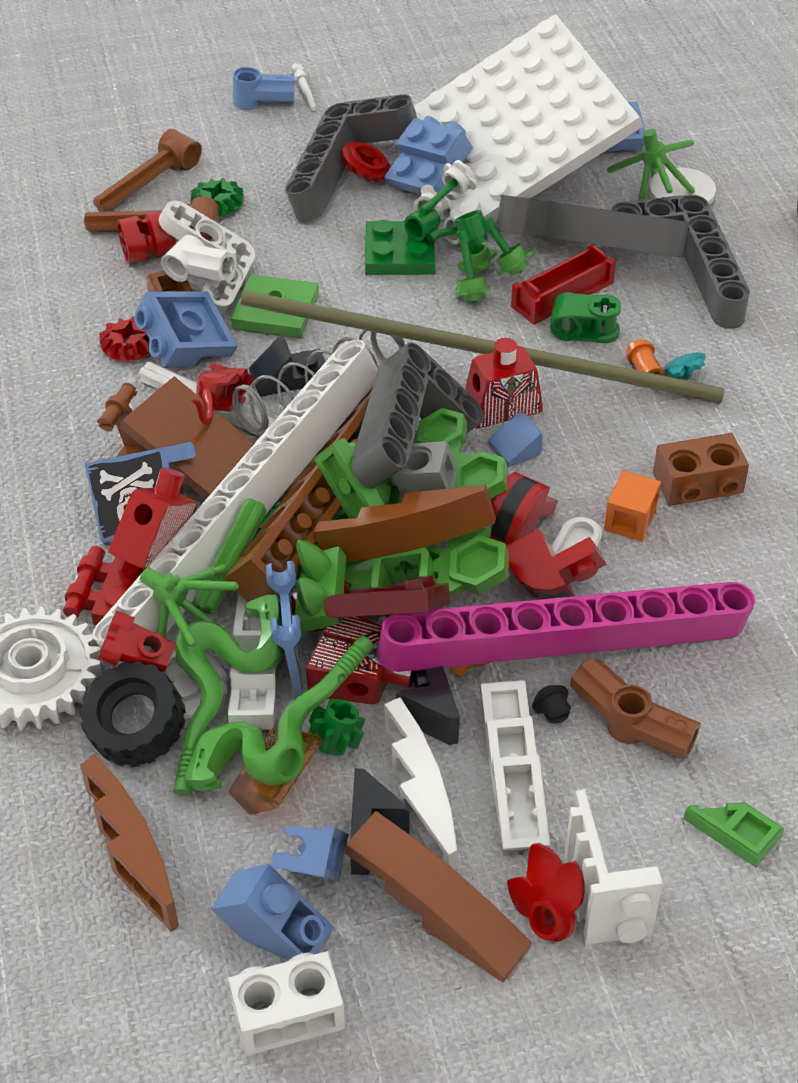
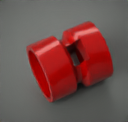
[117,210,176,264]

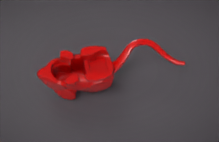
[191,363,254,425]

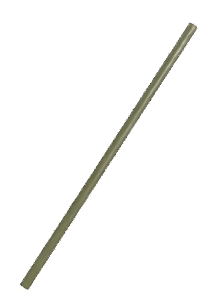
[240,290,724,403]

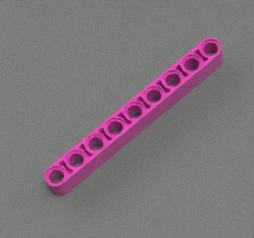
[376,582,756,672]

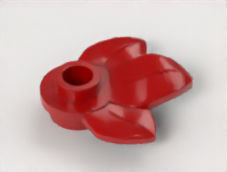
[507,843,585,942]

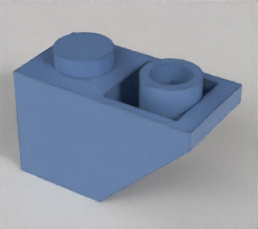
[211,864,334,960]

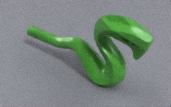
[173,595,284,796]
[185,635,374,792]

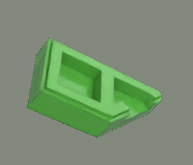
[683,802,784,867]

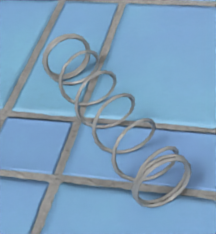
[232,330,405,433]

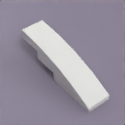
[228,593,281,730]
[480,680,550,851]
[384,697,457,871]

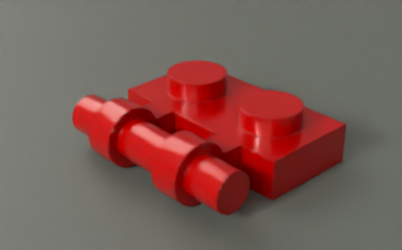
[63,546,146,625]

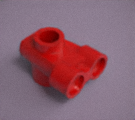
[97,610,176,672]

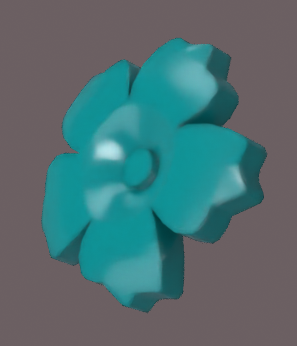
[663,352,706,379]

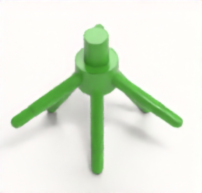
[607,129,695,200]
[140,564,239,653]

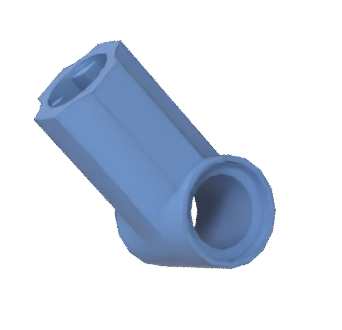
[233,67,294,109]

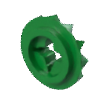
[191,178,244,216]

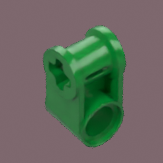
[550,292,621,344]

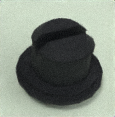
[532,685,571,724]

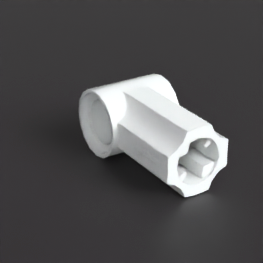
[161,235,238,283]

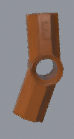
[570,657,701,760]

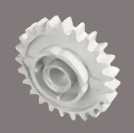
[0,607,103,730]

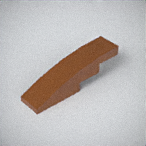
[314,485,496,562]
[80,754,179,932]
[346,811,532,983]

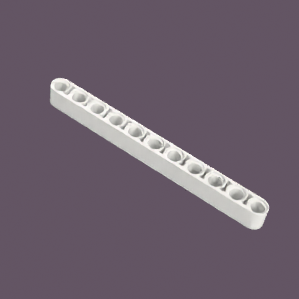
[93,340,378,667]

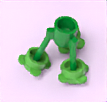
[455,210,533,304]

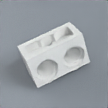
[228,951,345,1056]

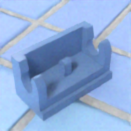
[271,825,349,881]

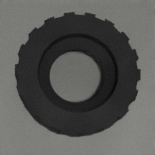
[79,661,186,767]

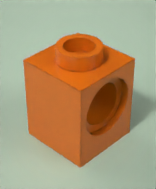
[604,470,661,542]

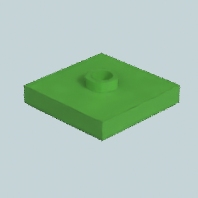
[231,274,319,338]

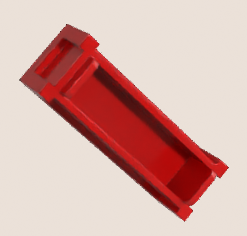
[511,244,616,325]

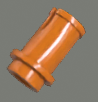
[626,339,665,376]

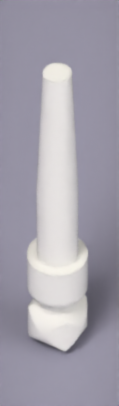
[291,63,317,111]

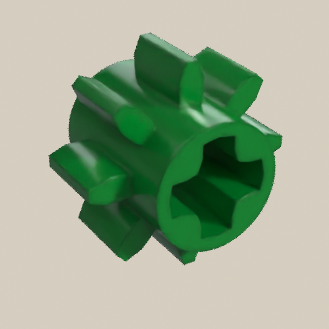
[307,699,365,756]

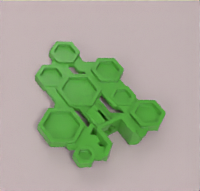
[314,408,509,597]

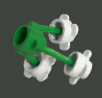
[404,160,478,244]

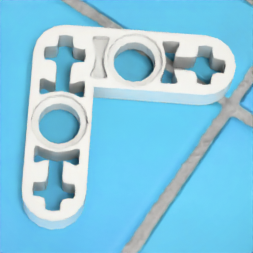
[159,200,255,316]

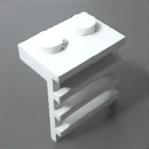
[564,789,663,945]

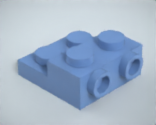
[384,116,473,195]
[135,291,238,368]

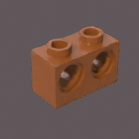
[653,432,749,506]

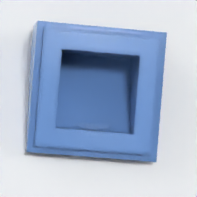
[488,411,542,467]

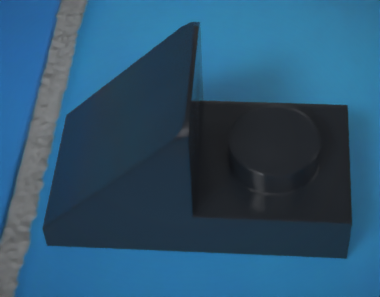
[249,334,326,397]
[396,666,460,745]
[350,768,410,875]

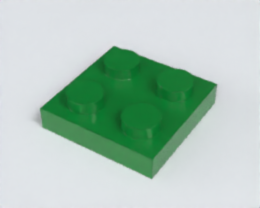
[365,220,435,275]

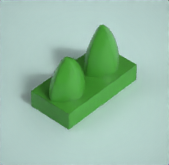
[314,437,391,519]
[295,540,347,633]

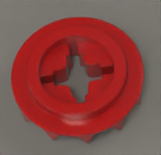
[340,142,391,183]
[100,316,150,361]

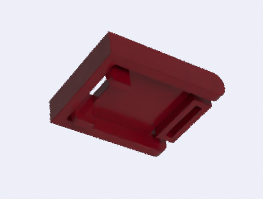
[324,576,450,618]

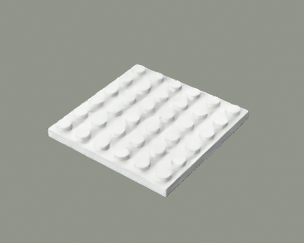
[414,14,644,222]

